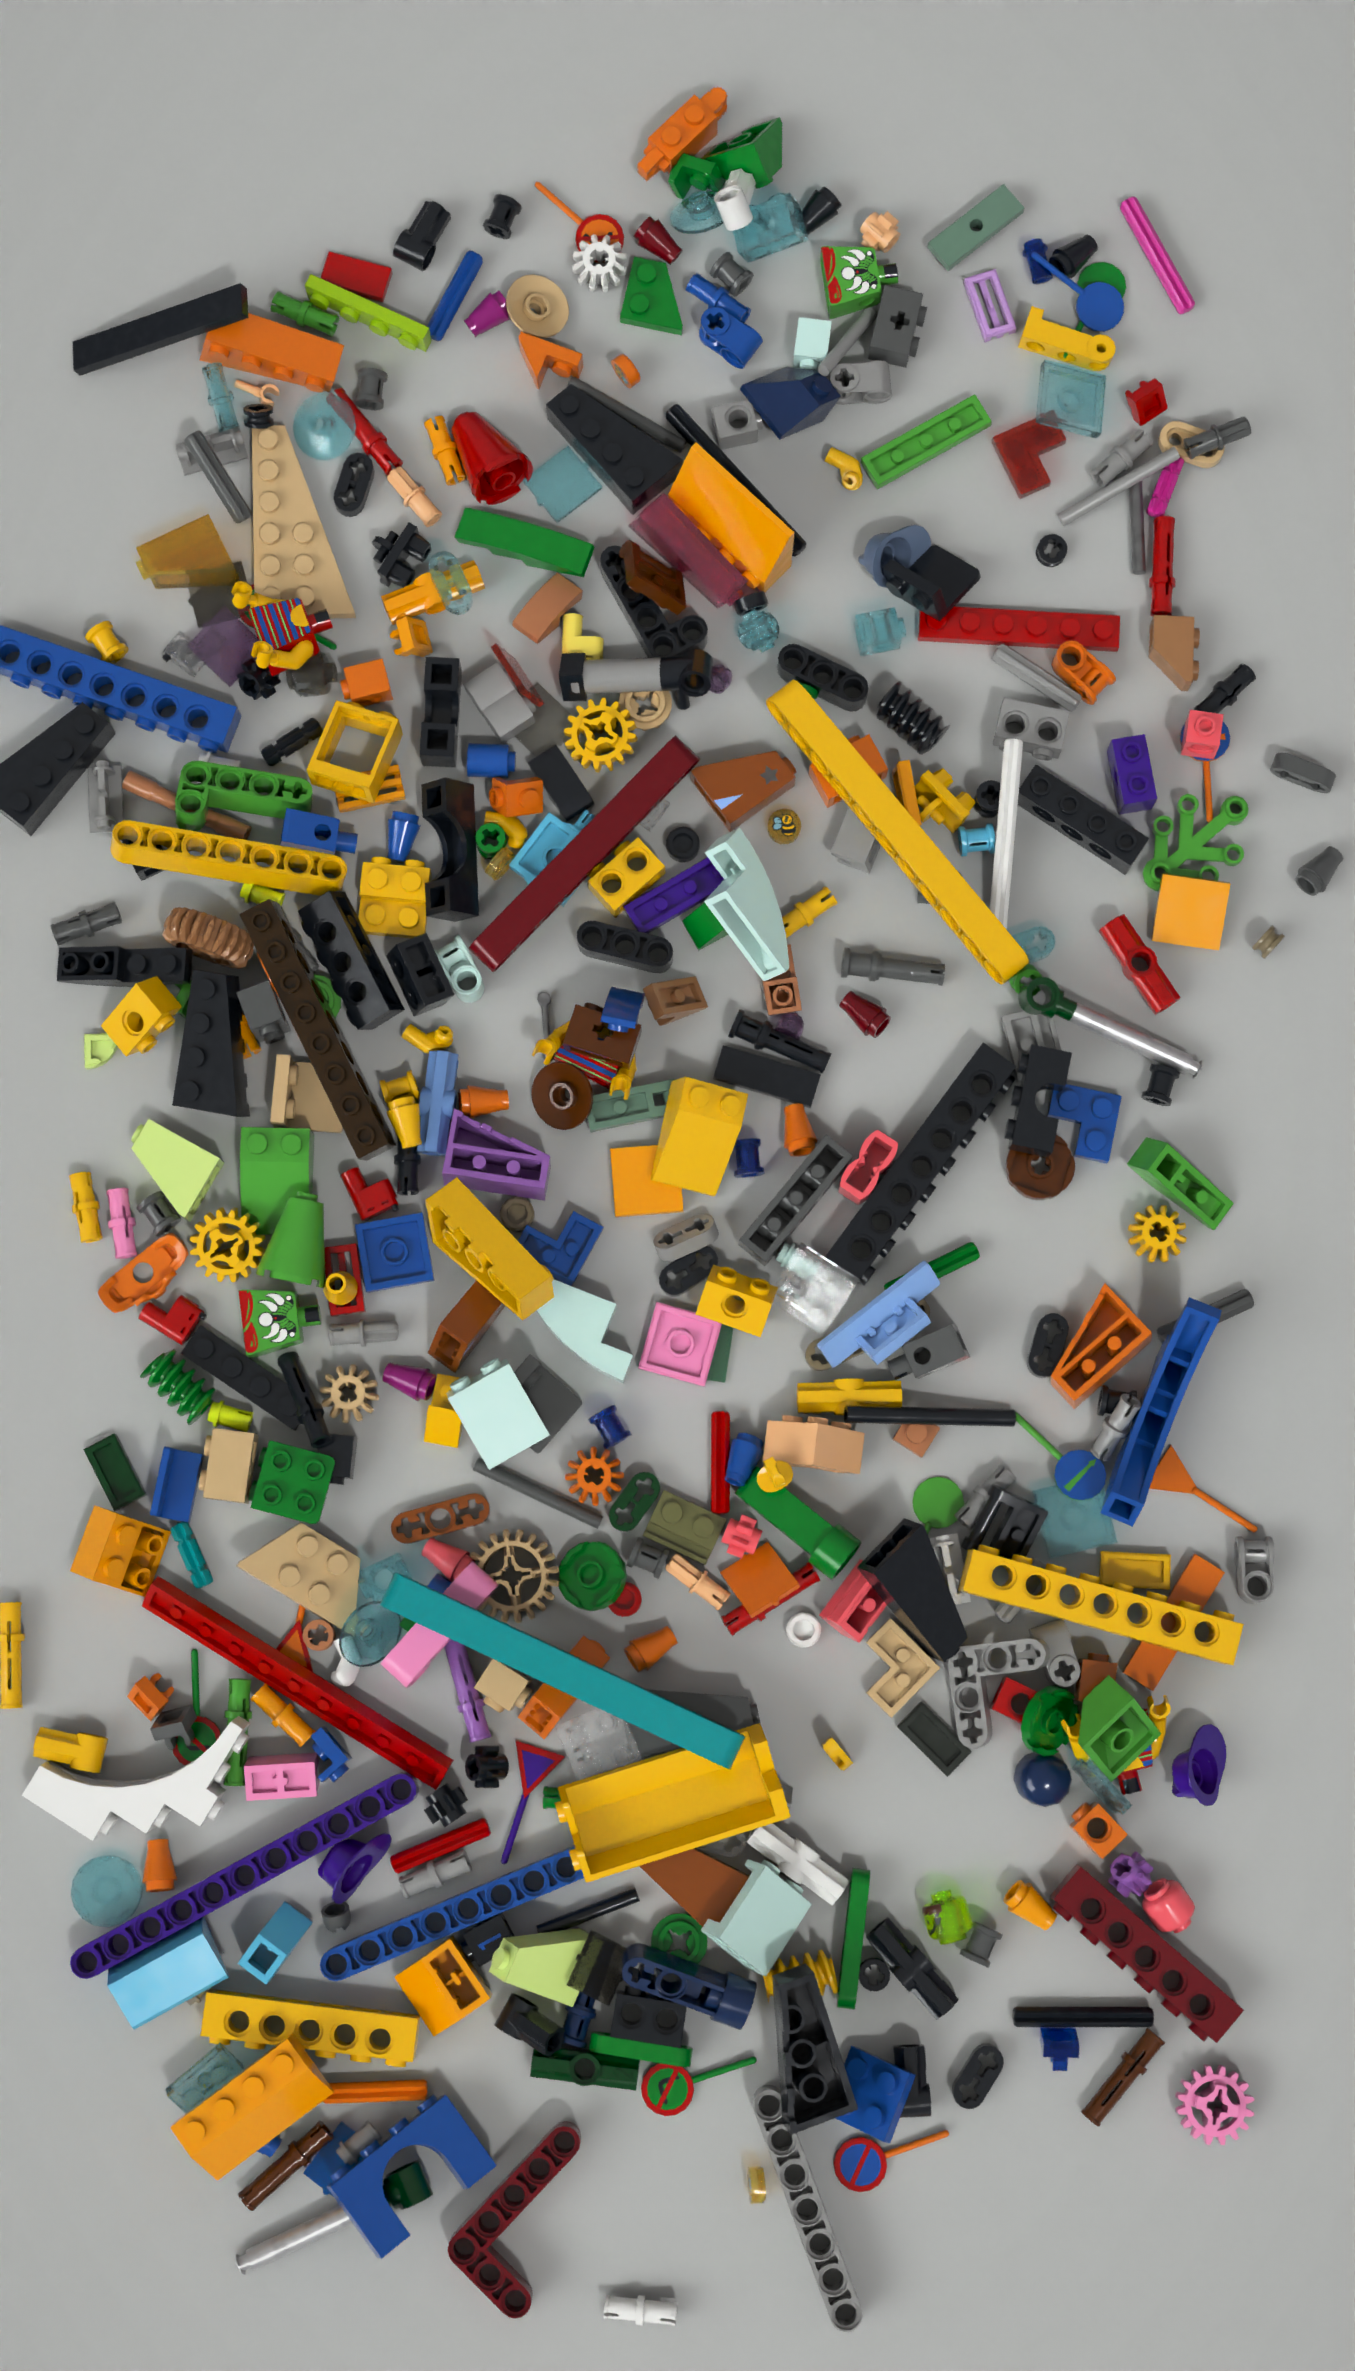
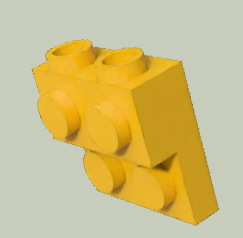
[358,857,432,939]

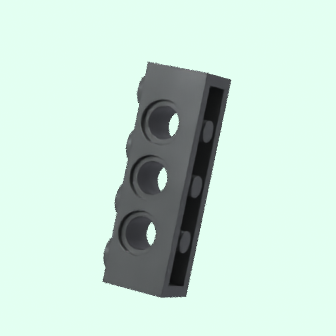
[738,1134,853,1266]

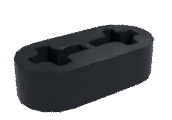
[333,453,375,517]
[659,1246,718,1297]
[1027,1313,1069,1378]
[952,2044,1004,2109]

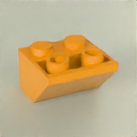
[70,1505,171,1597]
[394,1935,493,2036]

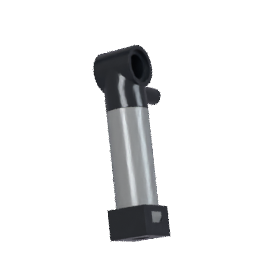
[559,649,713,710]

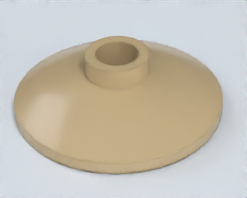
[506,275,569,338]

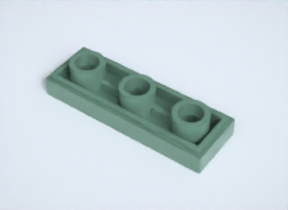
[927,184,1024,271]

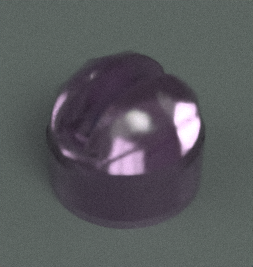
[710,664,732,694]
[775,1012,804,1040]

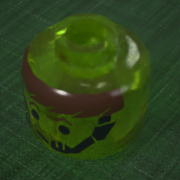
[922,1889,972,1945]

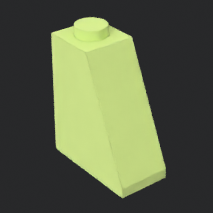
[131,1119,224,1222]
[489,1928,601,2007]

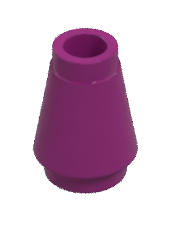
[464,290,510,337]
[382,1363,436,1401]

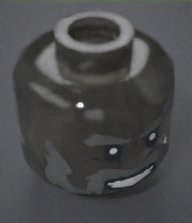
[286,652,338,697]

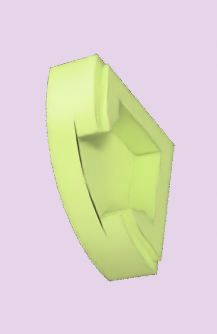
[84,1033,118,1070]

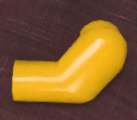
[825,447,863,491]

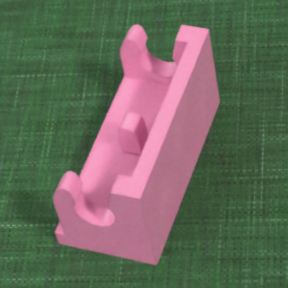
[244,1752,320,1801]

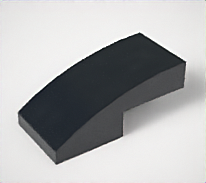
[528,745,594,822]

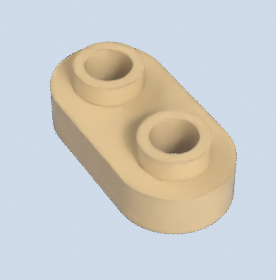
[1158,421,1224,468]

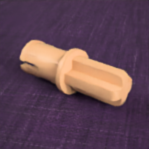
[387,466,442,528]
[665,1554,731,1611]

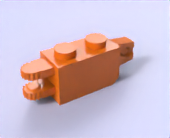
[637,86,727,181]

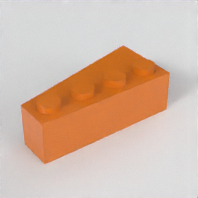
[199,313,344,392]

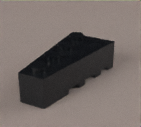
[0,702,116,836]

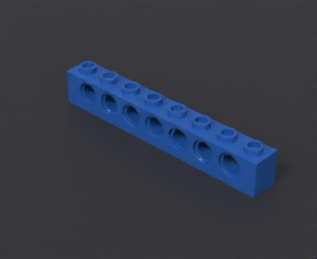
[0,625,242,754]

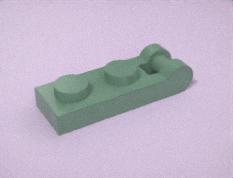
[587,1079,676,1132]

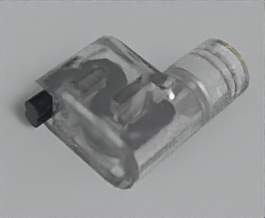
[162,626,226,678]

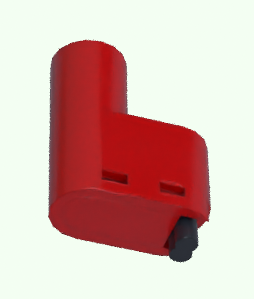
[340,1167,399,1222]
[138,1295,207,1345]

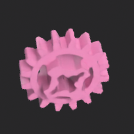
[1175,2064,1254,2145]

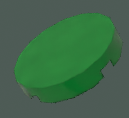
[558,1541,627,1612]
[1021,1685,1079,1756]

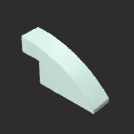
[704,827,789,981]
[536,1279,634,1384]

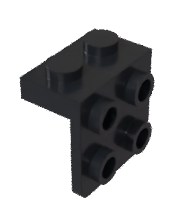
[883,545,981,622]

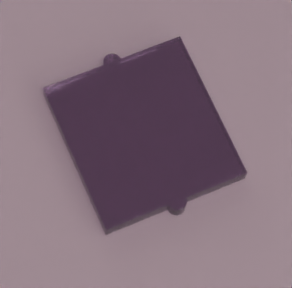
[187,606,259,687]

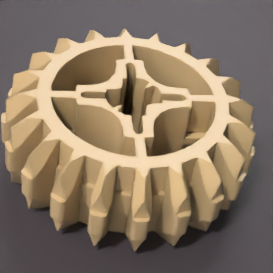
[470,1529,559,1623]

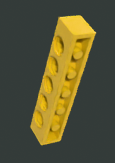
[200,1989,421,2067]

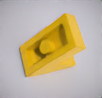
[424,1373,463,1448]

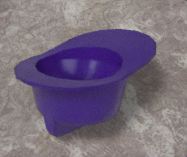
[1172,1724,1227,1806]
[318,1833,392,1904]

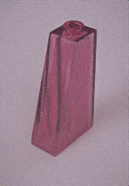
[628,493,747,608]

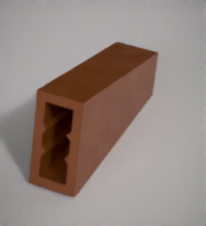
[639,1848,750,1927]

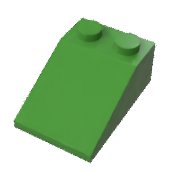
[240,1127,314,1235]

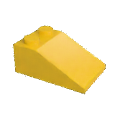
[650,1076,748,1197]

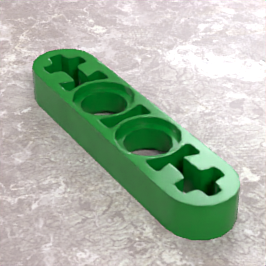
[836,1868,870,2010]

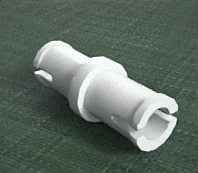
[604,2295,678,2326]

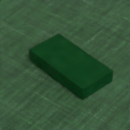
[83,1433,147,1511]

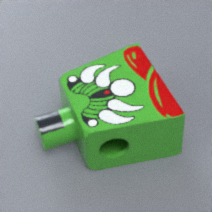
[820,246,898,319]
[239,1290,321,1358]

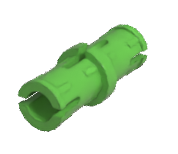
[270,291,339,336]

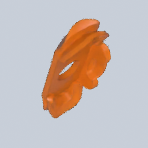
[98,1233,189,1313]

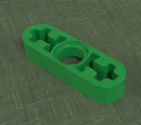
[589,2031,693,2067]

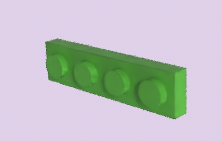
[860,394,992,490]

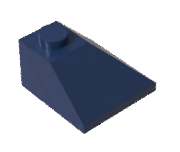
[740,367,841,440]

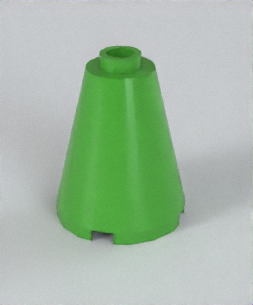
[256,1191,325,1288]

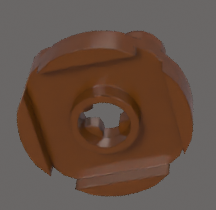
[1005,1135,1075,1200]

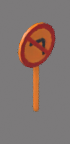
[535,182,624,263]

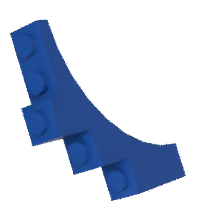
[1100,1297,1222,1527]

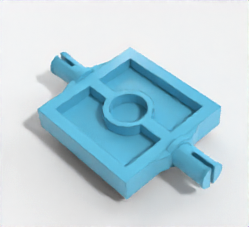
[509,810,595,907]

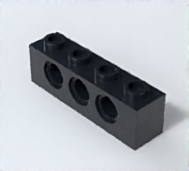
[1018,764,1149,875]
[298,891,405,1030]

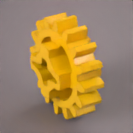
[564,698,638,773]
[190,1207,266,1283]

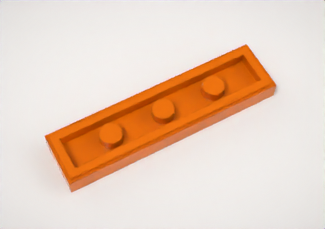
[1122,1554,1225,1691]

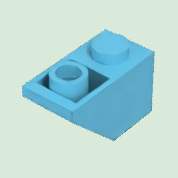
[237,1901,313,1984]

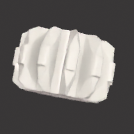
[572,234,627,293]

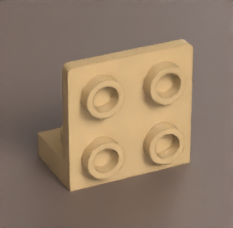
[270,1054,343,1133]

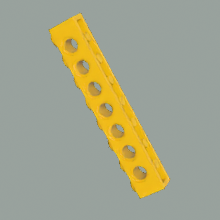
[958,1544,1244,1665]

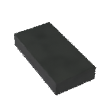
[897,1702,972,1777]

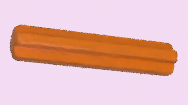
[323,2079,428,2104]

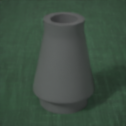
[1295,846,1343,896]

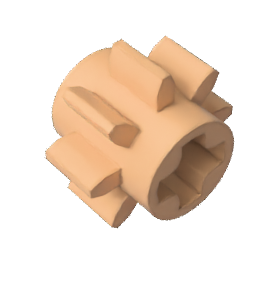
[860,211,900,253]

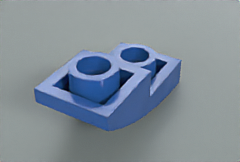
[601,987,645,1032]

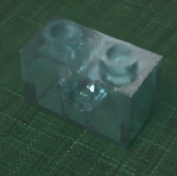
[733,193,809,263]

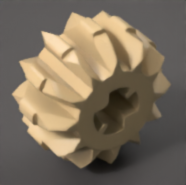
[320,1364,379,1423]

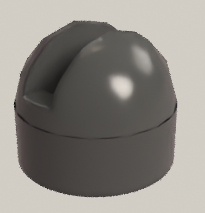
[321,1902,351,1933]

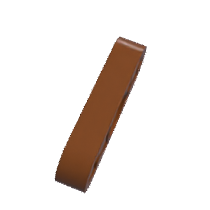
[391,1493,490,1544]

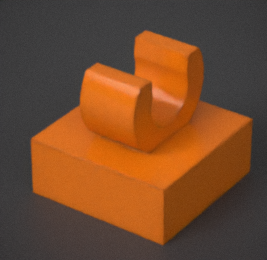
[127,1673,174,1721]

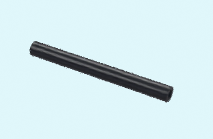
[844,1405,1016,1427]

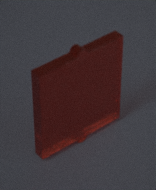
[491,643,545,707]

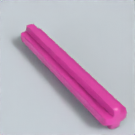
[1120,196,1195,314]

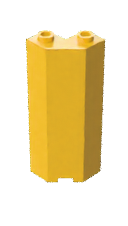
[555,1723,791,1883]

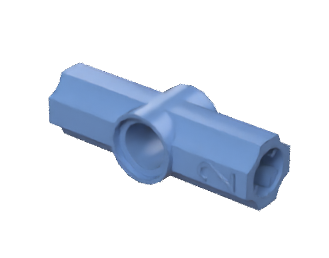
[417,1050,459,1157]

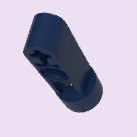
[622,1943,757,2030]

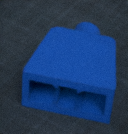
[280,808,358,855]

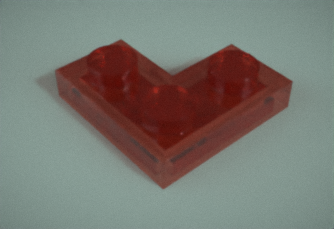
[991,411,1066,499]

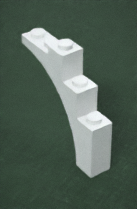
[22,1716,250,1841]

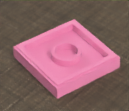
[638,1302,722,1387]

